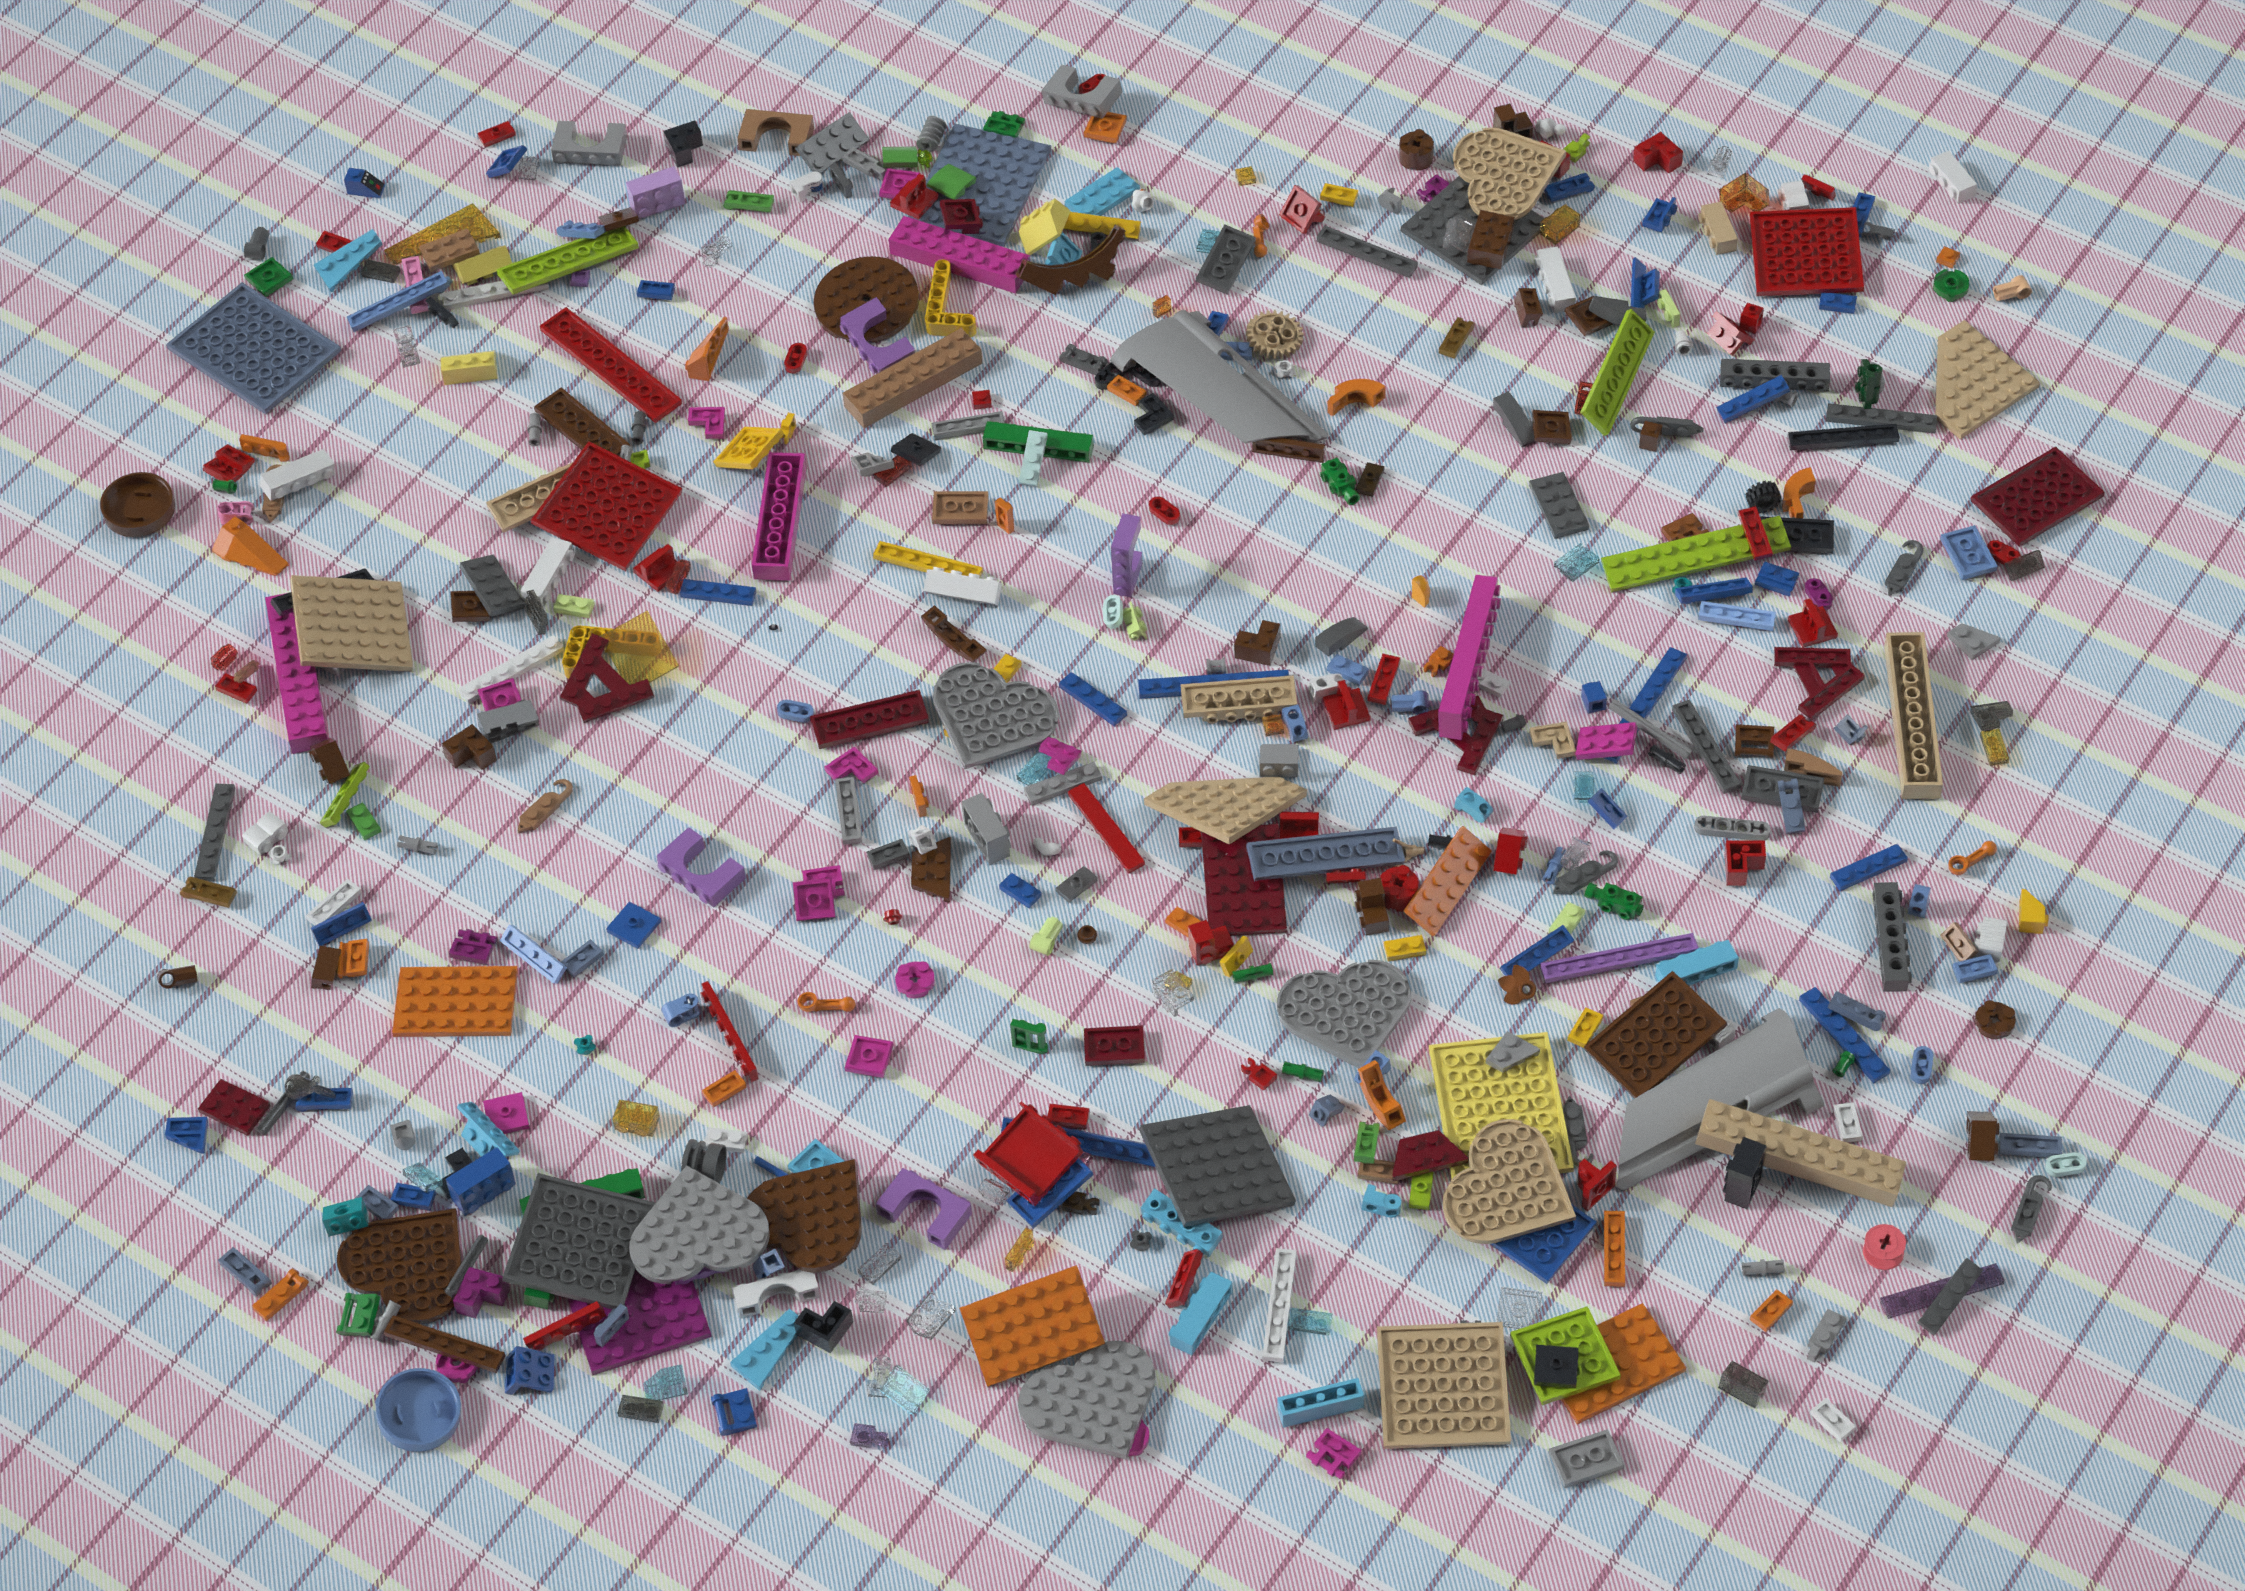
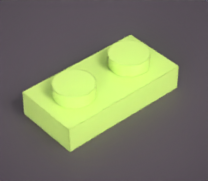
[1657,289,1680,327]
[553,594,595,618]
[1548,902,1585,934]

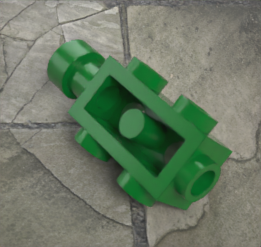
[1320,457,1360,505]
[1584,882,1644,920]

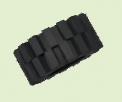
[1745,480,1782,514]

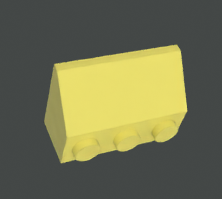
[1018,198,1070,255]
[452,245,512,285]
[440,350,498,385]

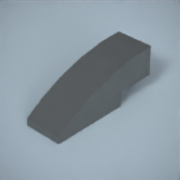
[1589,296,1647,326]
[1493,391,1535,447]
[1315,617,1368,657]

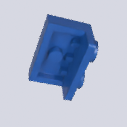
[1642,197,1678,233]

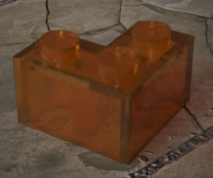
[1719,172,1770,213]

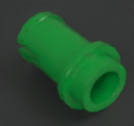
[212,479,237,494]
[1832,1051,1855,1078]

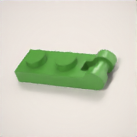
[723,190,774,212]
[1354,1122,1380,1164]

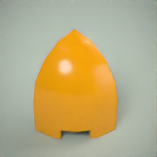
[1412,575,1430,608]

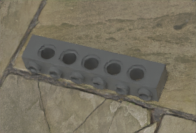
[1720,359,1830,391]
[1872,882,1912,992]

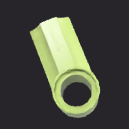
[1029,916,1063,956]

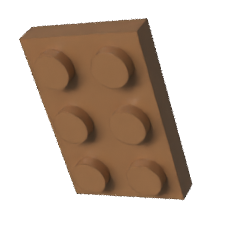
[419,228,480,272]
[932,491,989,524]

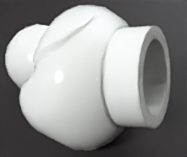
[1535,118,1566,139]
[1132,189,1154,212]

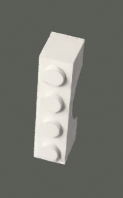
[733,1269,820,1319]

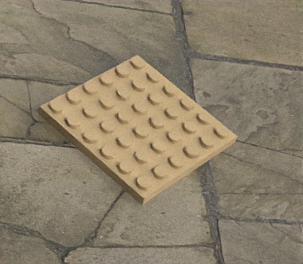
[290,575,413,672]
[1377,1322,1511,1449]

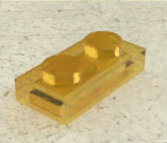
[1980,729,2009,766]
[1005,1228,1035,1272]

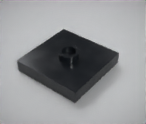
[891,433,941,466]
[1534,1345,1579,1388]

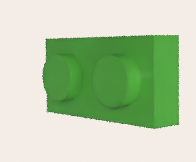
[346,802,381,841]

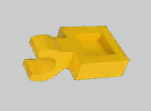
[781,412,796,444]

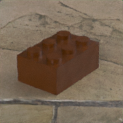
[1467,210,1515,269]

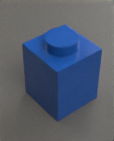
[1581,681,1607,714]

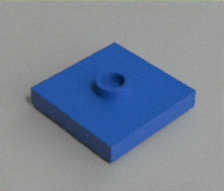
[486,145,528,178]
[606,901,661,949]

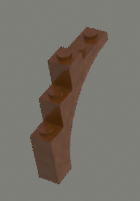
[1015,224,1126,295]

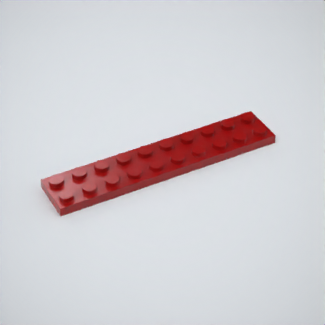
[539,307,682,423]

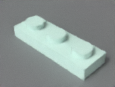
[1019,430,1048,487]

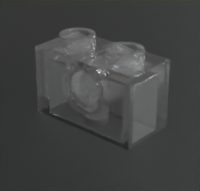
[393,325,420,368]

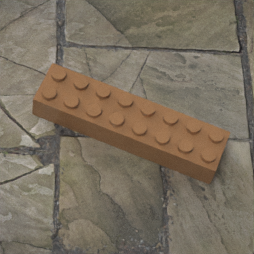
[843,328,983,428]

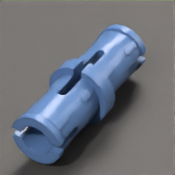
[1542,847,1567,884]

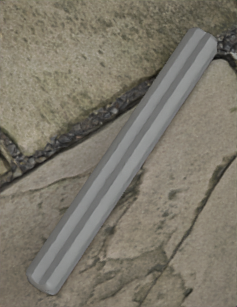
[1609,699,1692,759]

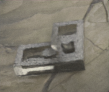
[1970,701,2013,731]

